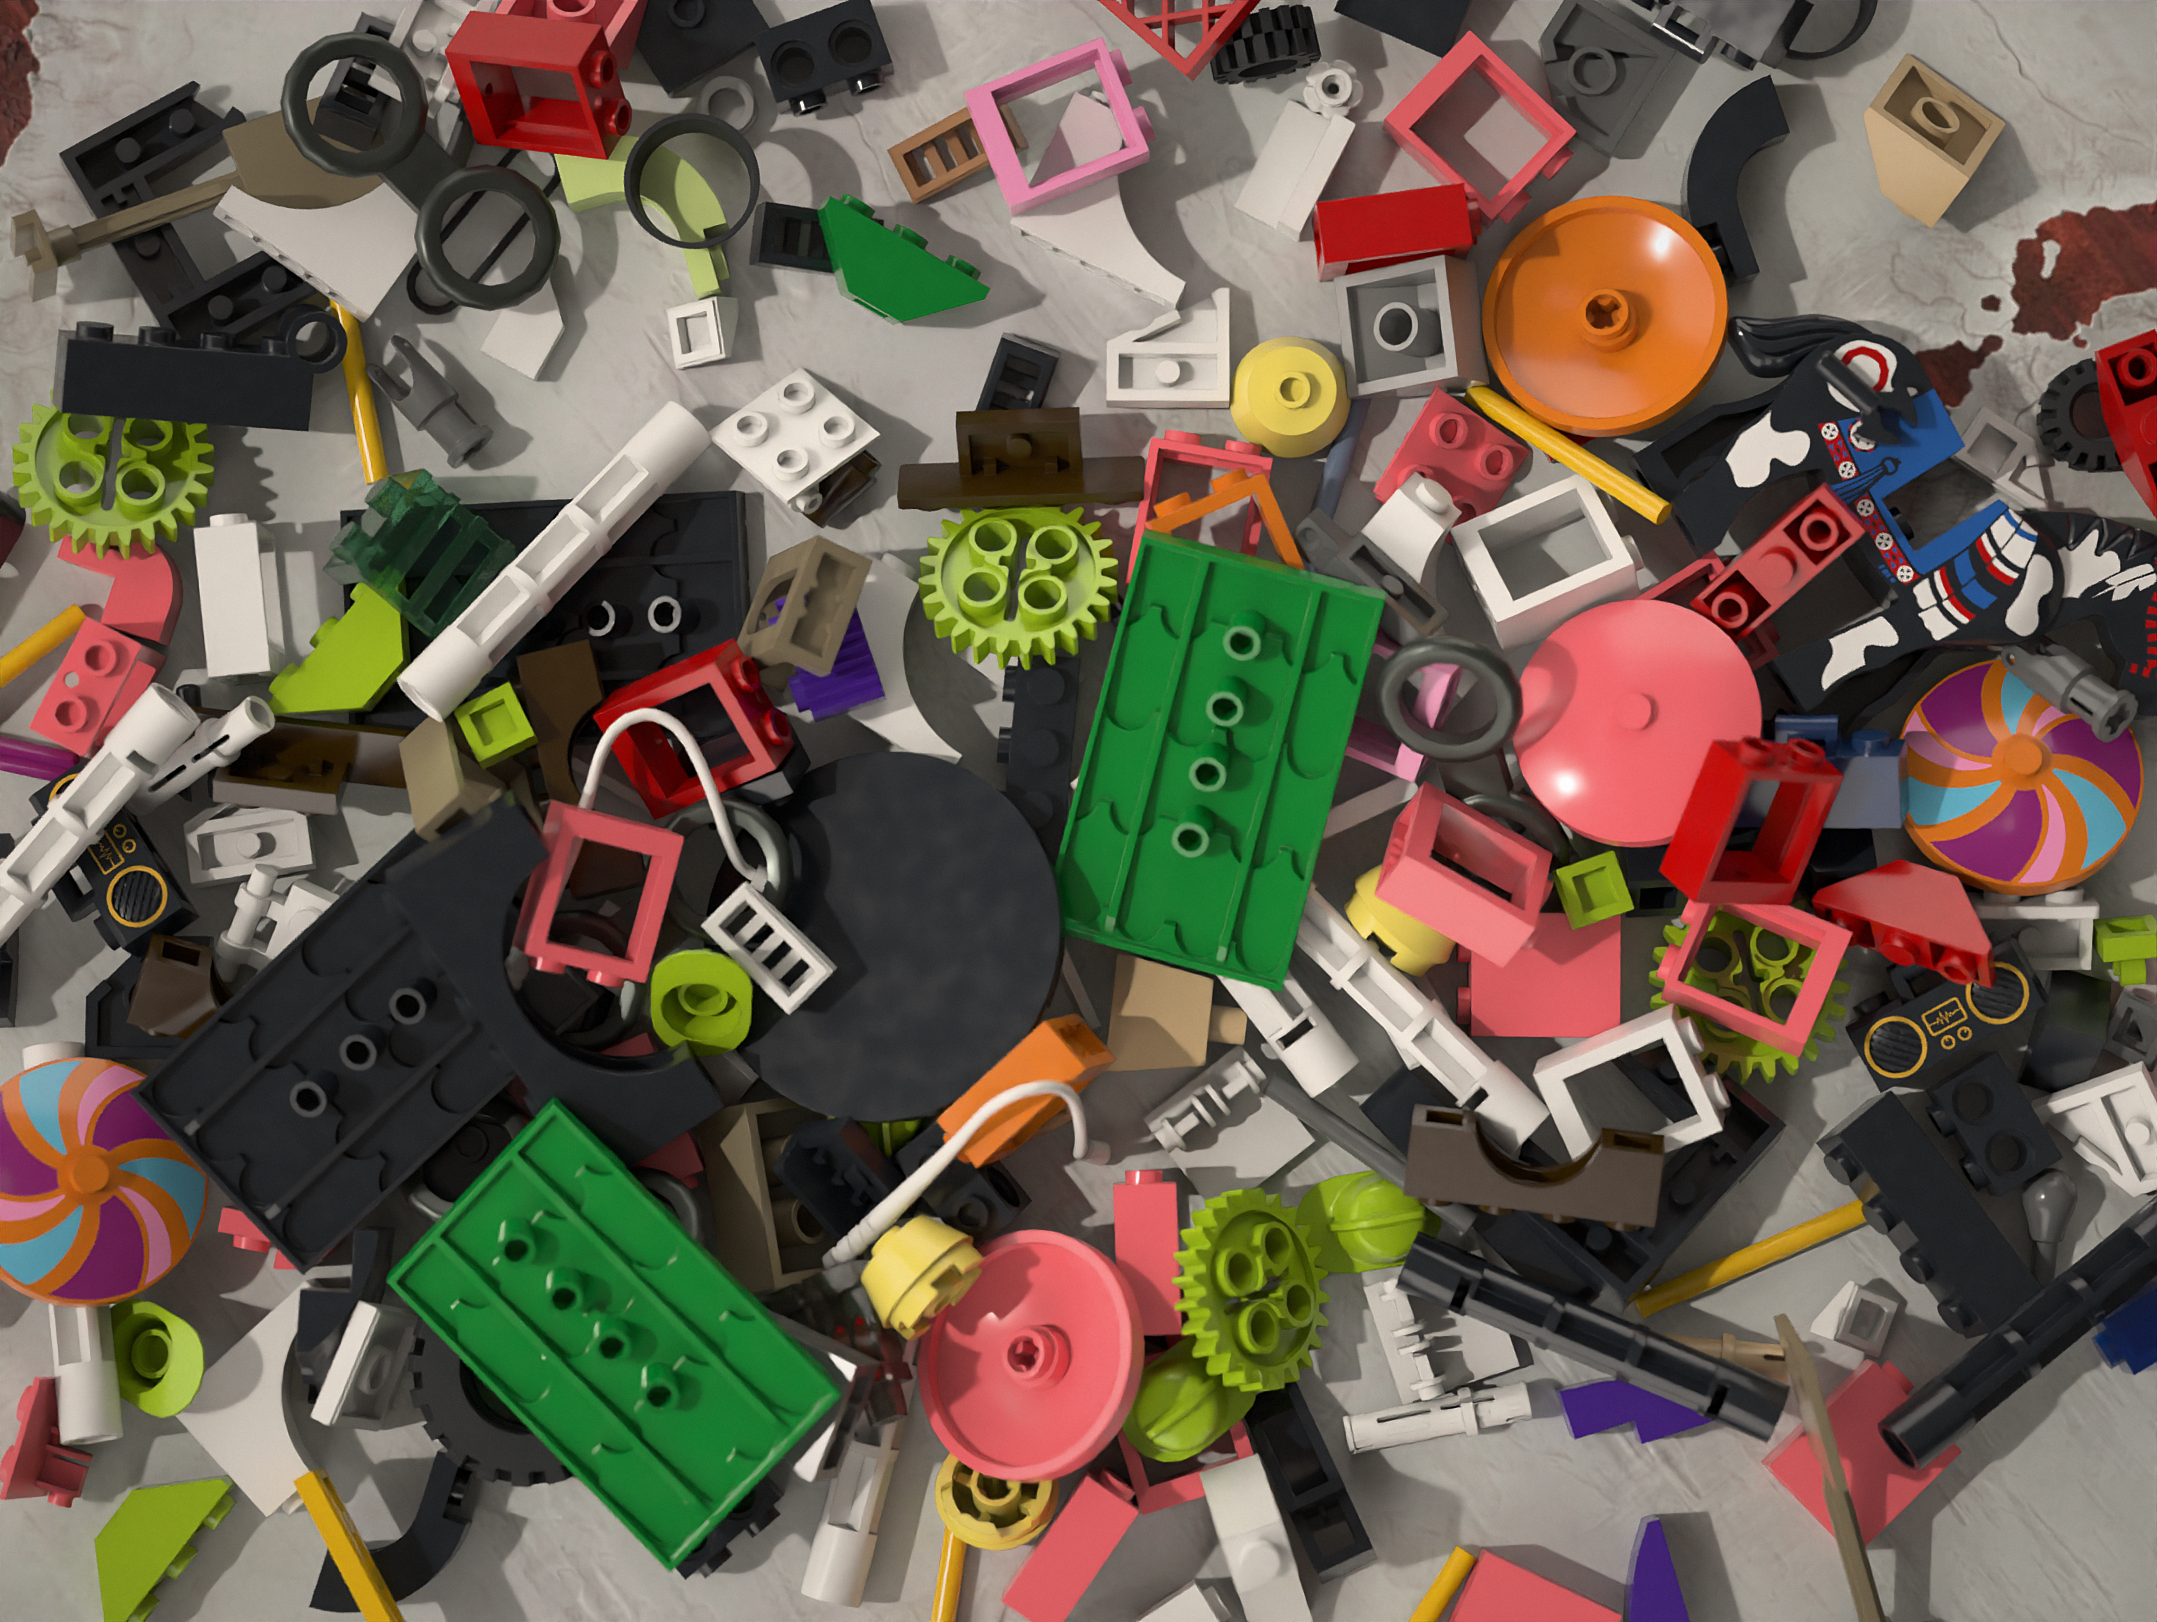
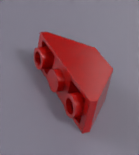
[2095,329,2157,519]
[1689,483,1868,645]
[1812,859,1997,989]

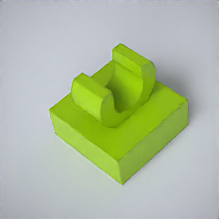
[453,682,538,770]
[1551,850,1635,931]
[2092,914,2157,986]

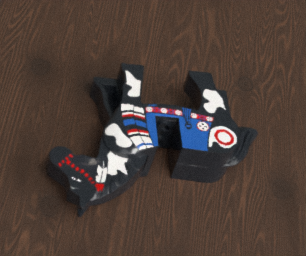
[1627,314,2157,745]

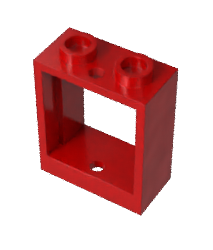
[445,10,632,160]
[1311,183,1481,282]
[593,638,795,820]
[1659,736,1844,906]

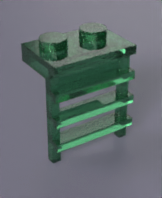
[322,468,519,641]

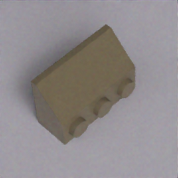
[698,1097,866,1293]

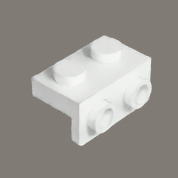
[368,0,494,119]
[1966,885,2100,970]

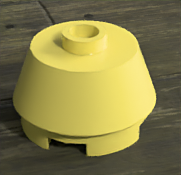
[1229,336,1351,458]
[1344,863,1456,977]
[861,1215,985,1341]
[935,1453,1059,1551]

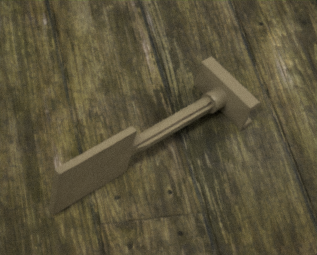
[10,86,385,302]
[1774,1313,1933,1622]

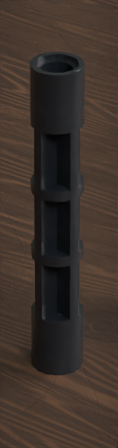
[1877,1195,2157,1473]
[1395,1231,1790,1443]

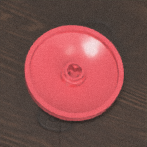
[1512,599,1763,847]
[918,1230,1144,1483]

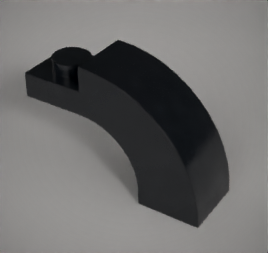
[1681,75,1790,288]
[309,1447,473,1613]

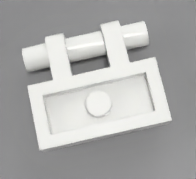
[215,864,340,982]

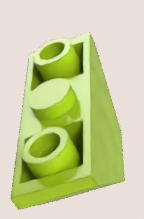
[267,565,411,717]
[94,1475,237,1622]

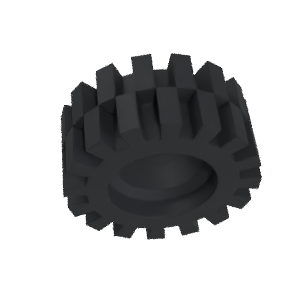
[1210,4,1322,85]
[2036,358,2121,473]

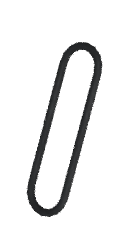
[406,148,561,315]

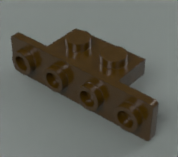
[897,407,1145,512]
[183,706,411,816]

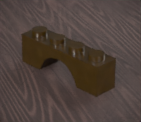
[509,639,647,902]
[127,931,234,1040]
[1403,1104,1665,1231]

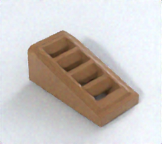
[887,103,1029,204]

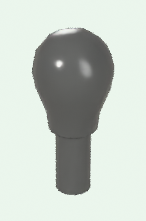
[2022,1168,2078,1289]

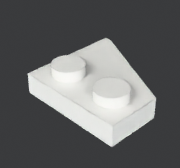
[1106,288,1230,408]
[183,803,317,889]
[2031,1061,2157,1198]

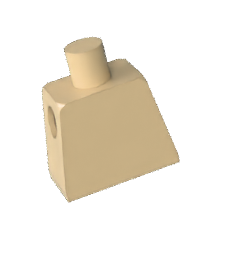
[1105,954,1247,1072]

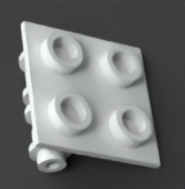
[708,367,881,514]
[1142,1045,1315,1200]
[1363,1248,1520,1405]

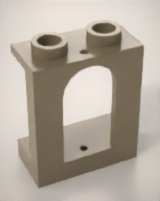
[737,535,873,693]

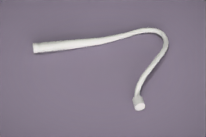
[505,708,767,991]
[822,1080,1111,1275]

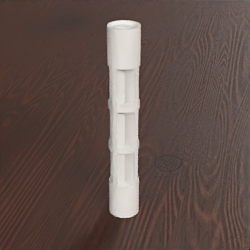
[397,401,712,722]
[0,683,200,948]
[1069,776,1359,1098]
[1295,880,1551,1155]
[22,1041,124,1445]
[800,1210,944,1608]

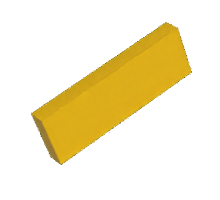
[293,1466,406,1622]

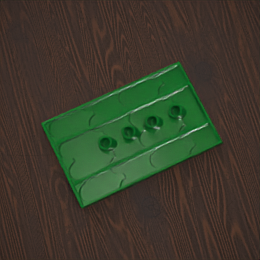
[1055,528,1388,992]
[387,1097,841,1573]

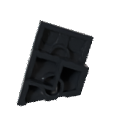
[296,1226,395,1404]

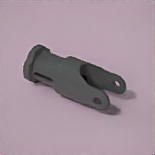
[365,335,494,469]
[2001,635,2138,742]

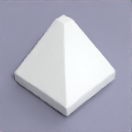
[666,296,740,369]
[1810,1280,1900,1358]

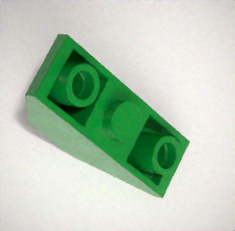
[817,193,991,325]

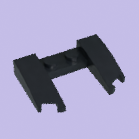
[59,80,317,343]
[1516,1038,1787,1314]

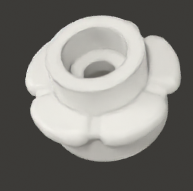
[1303,60,1364,120]

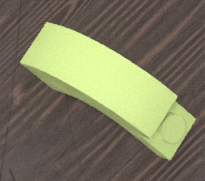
[554,135,730,301]

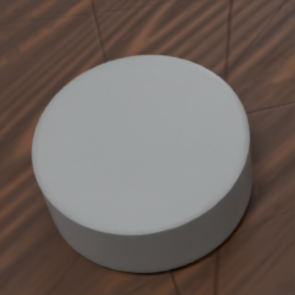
[696,76,759,140]

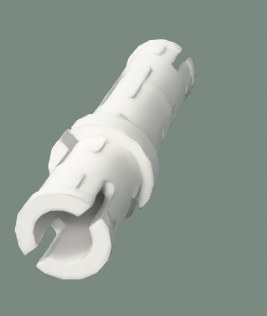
[125,696,275,817]
[1342,1380,1533,1456]

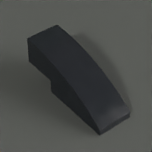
[1244,1381,1378,1584]

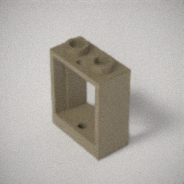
[399,712,544,878]

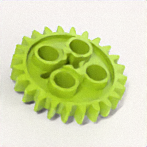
[12,388,214,560]
[918,505,1119,670]
[1648,899,1851,1085]
[1172,1188,1331,1392]

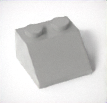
[1334,254,1490,400]

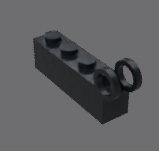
[52,303,348,431]

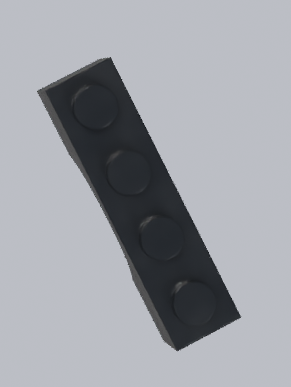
[1618,827,1878,918]

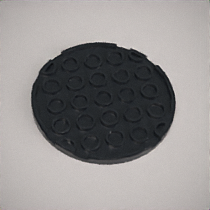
[703,752,1066,1124]

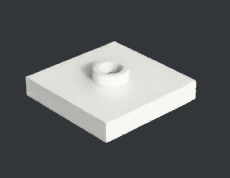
[310,1301,420,1432]

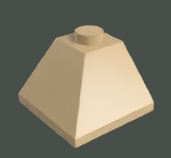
[1863,53,2006,229]

